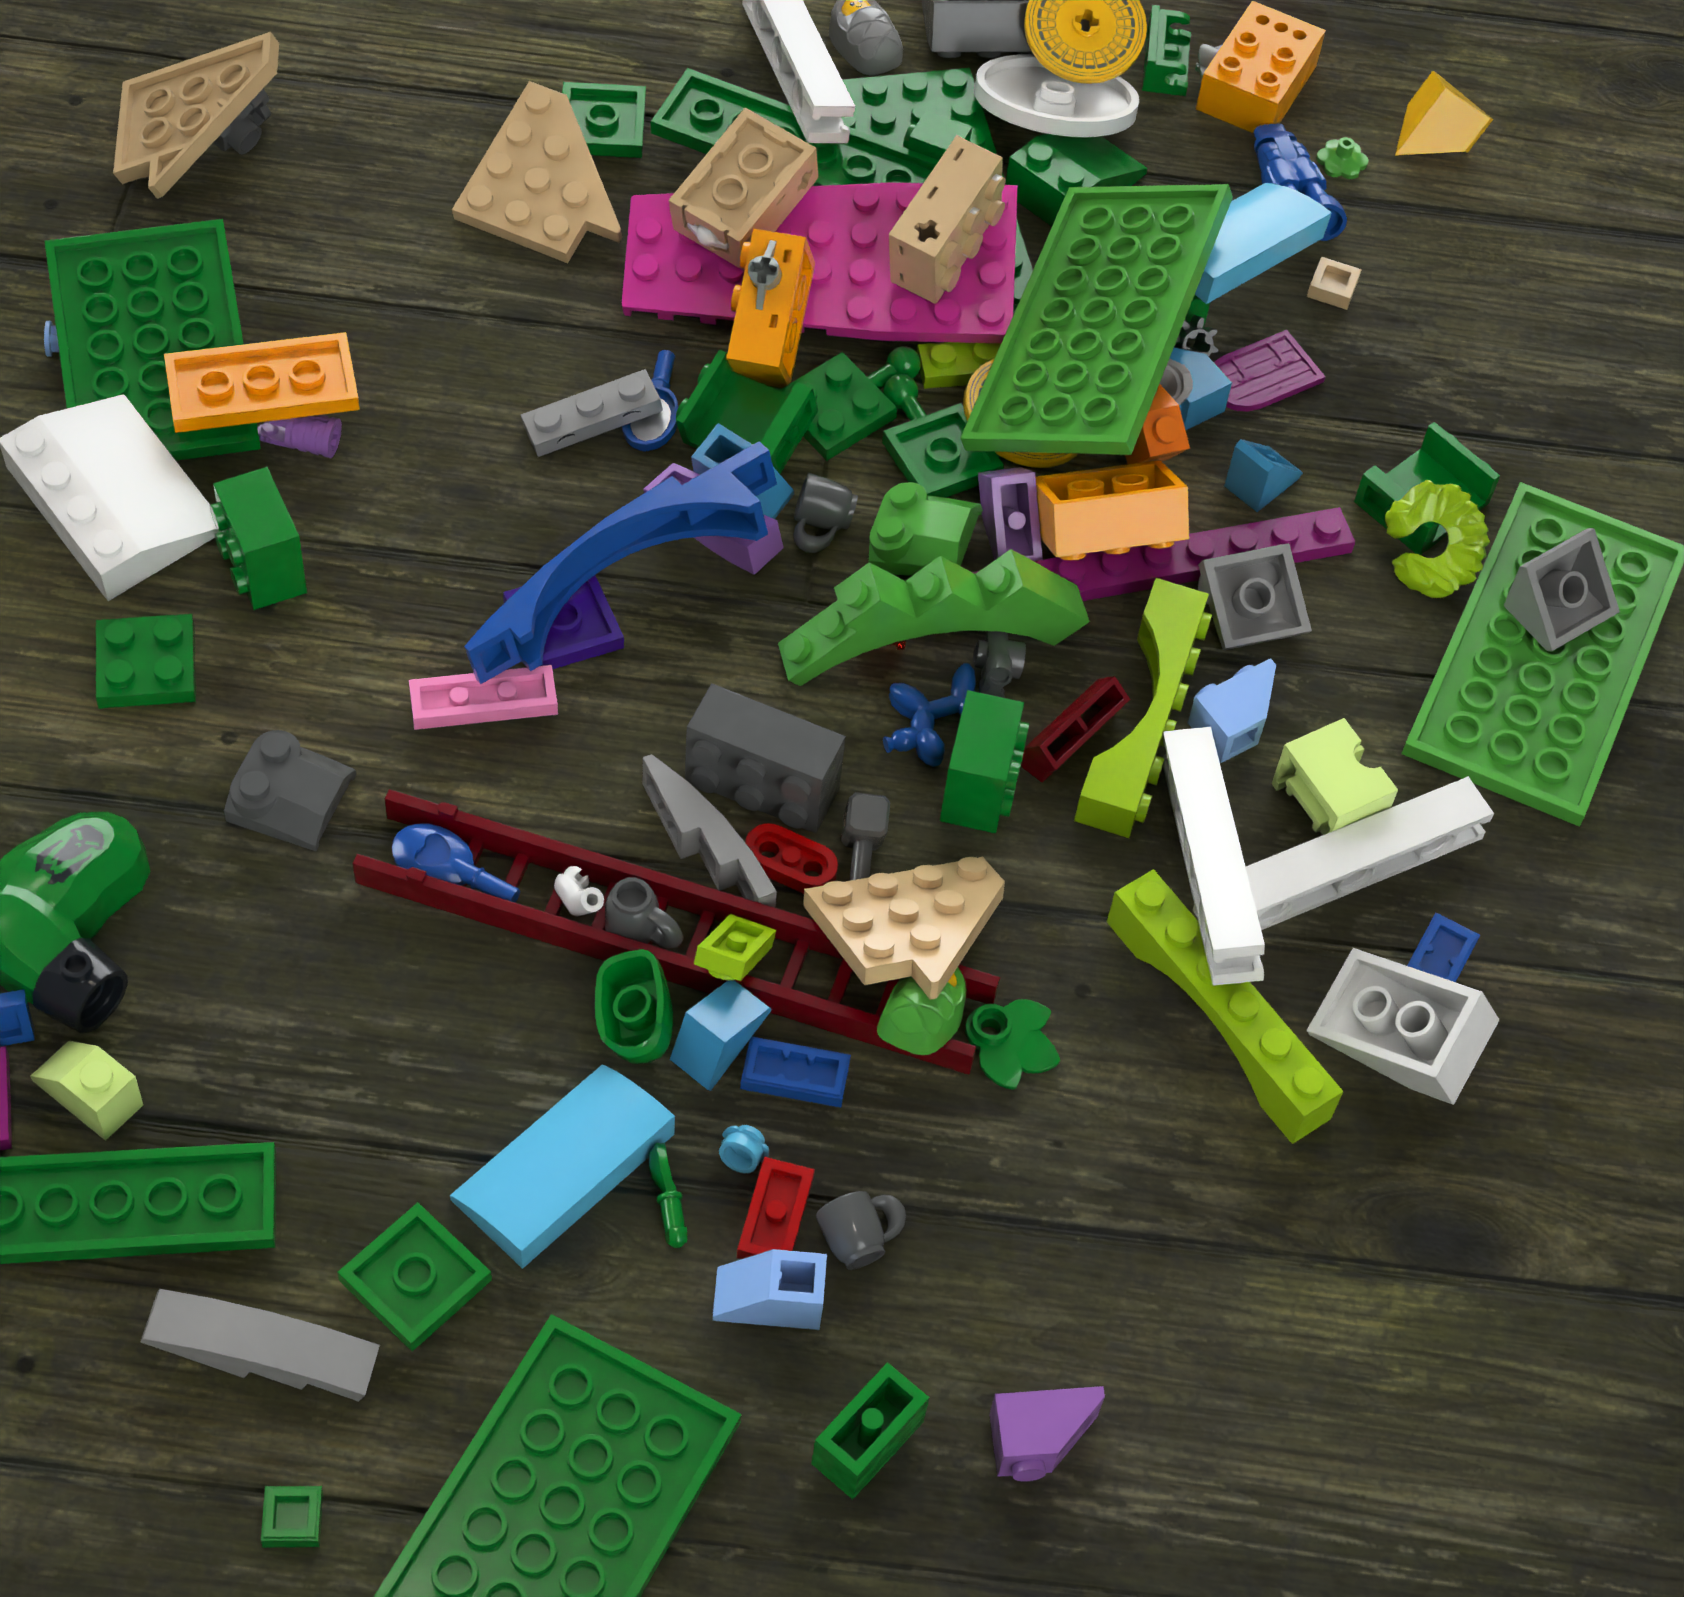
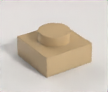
[1307,257,1362,310]

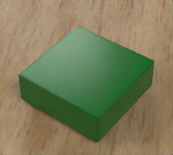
[261,1486,323,1548]

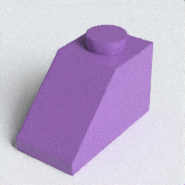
[978,467,1043,561]
[989,1386,1105,1481]

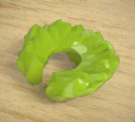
[1385,480,1490,598]

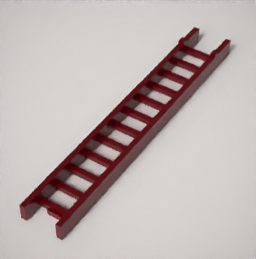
[352,789,1000,1075]

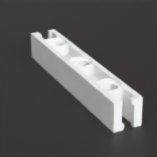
[742,0,855,143]
[1163,727,1265,986]
[1193,777,1494,930]

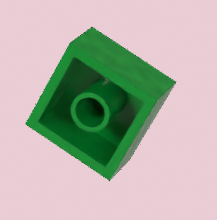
[209,467,307,610]
[940,690,1030,834]

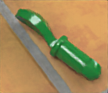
[649,1143,687,1248]

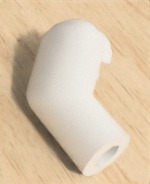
[554,866,604,916]

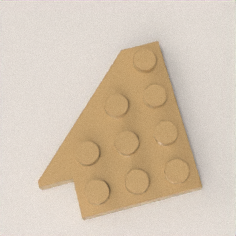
[113,32,279,199]

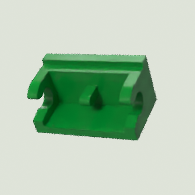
[1142,5,1191,96]

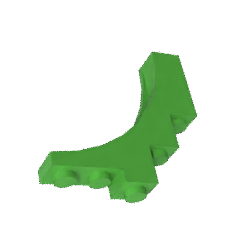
[778,549,1090,686]

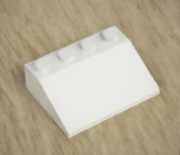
[0,394,221,601]

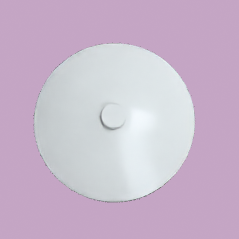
[974,54,1139,137]

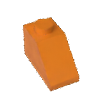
[1125,384,1190,464]

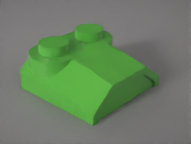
[868,482,983,576]

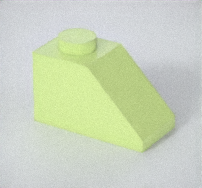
[30,1041,143,1141]

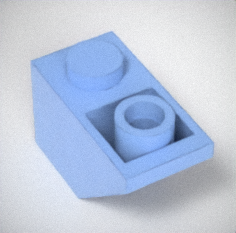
[1188,658,1276,764]
[712,1249,827,1330]

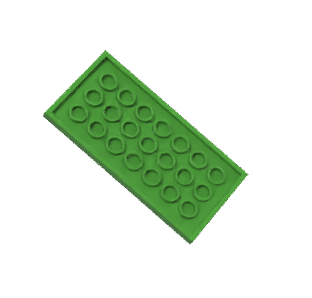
[960,184,1233,455]
[1401,482,1684,827]

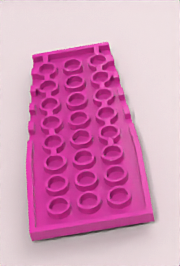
[622,182,1018,344]

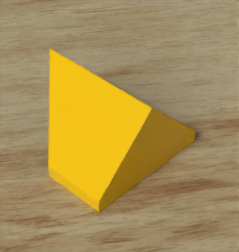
[1395,71,1493,156]

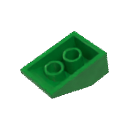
[1006,134,1148,226]

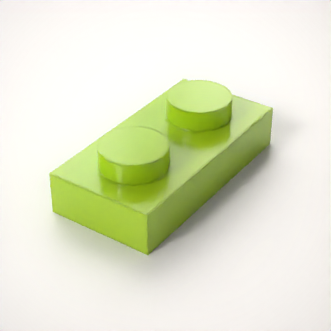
[917,342,1001,389]
[694,914,776,981]

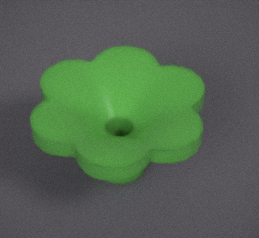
[1316,137,1369,179]

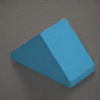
[1224,439,1303,512]
[670,980,772,1091]

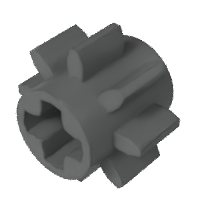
[1174,315,1219,357]

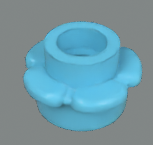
[719,1125,769,1173]

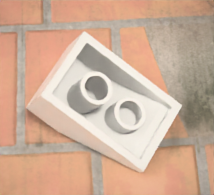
[1307,948,1499,1105]

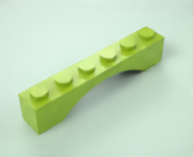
[1074,578,1213,838]
[1107,869,1343,1144]

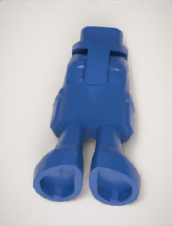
[1254,123,1347,241]

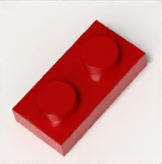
[736,1157,815,1259]

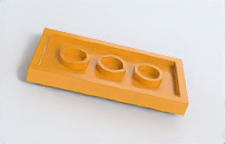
[164,332,359,433]

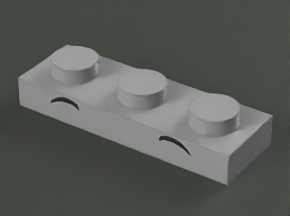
[521,369,663,457]

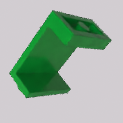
[676,349,818,474]
[1354,422,1500,555]

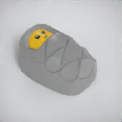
[829,0,903,76]

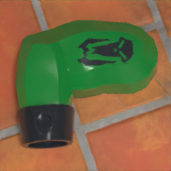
[0,812,151,1033]

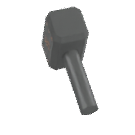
[841,792,891,881]

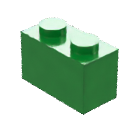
[811,1362,930,1500]

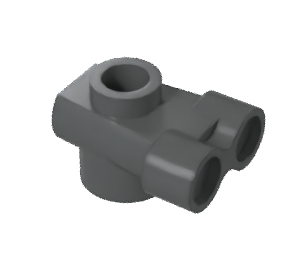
[214,89,271,155]
[973,631,1026,698]

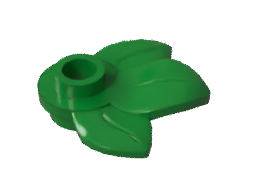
[965,999,1060,1090]

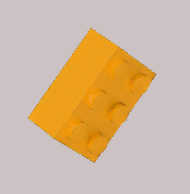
[1035,460,1189,560]

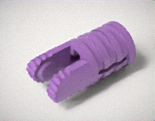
[257,415,342,458]

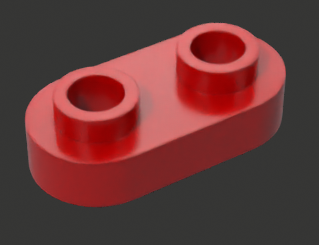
[745,823,838,894]

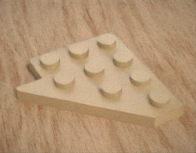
[452,81,622,263]
[803,857,1005,1000]

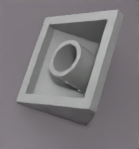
[1504,528,1620,651]

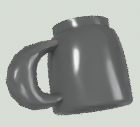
[793,473,858,553]
[605,878,684,949]
[815,1191,906,1270]

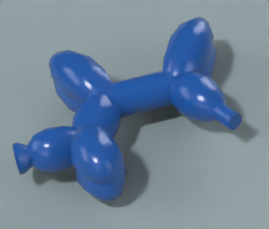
[883,663,976,767]

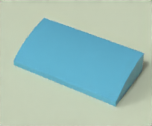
[1195,183,1332,304]
[450,1064,675,1269]

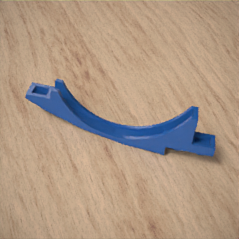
[464,441,777,684]

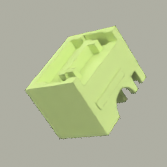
[1271,718,1398,835]

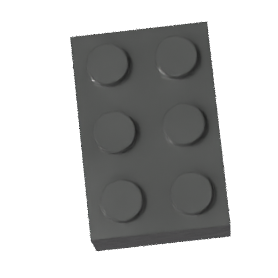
[685,683,846,833]

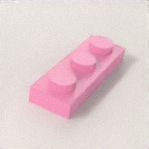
[409,665,558,730]

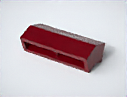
[1021,676,1131,783]

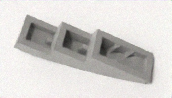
[642,754,777,908]
[140,1289,380,1402]

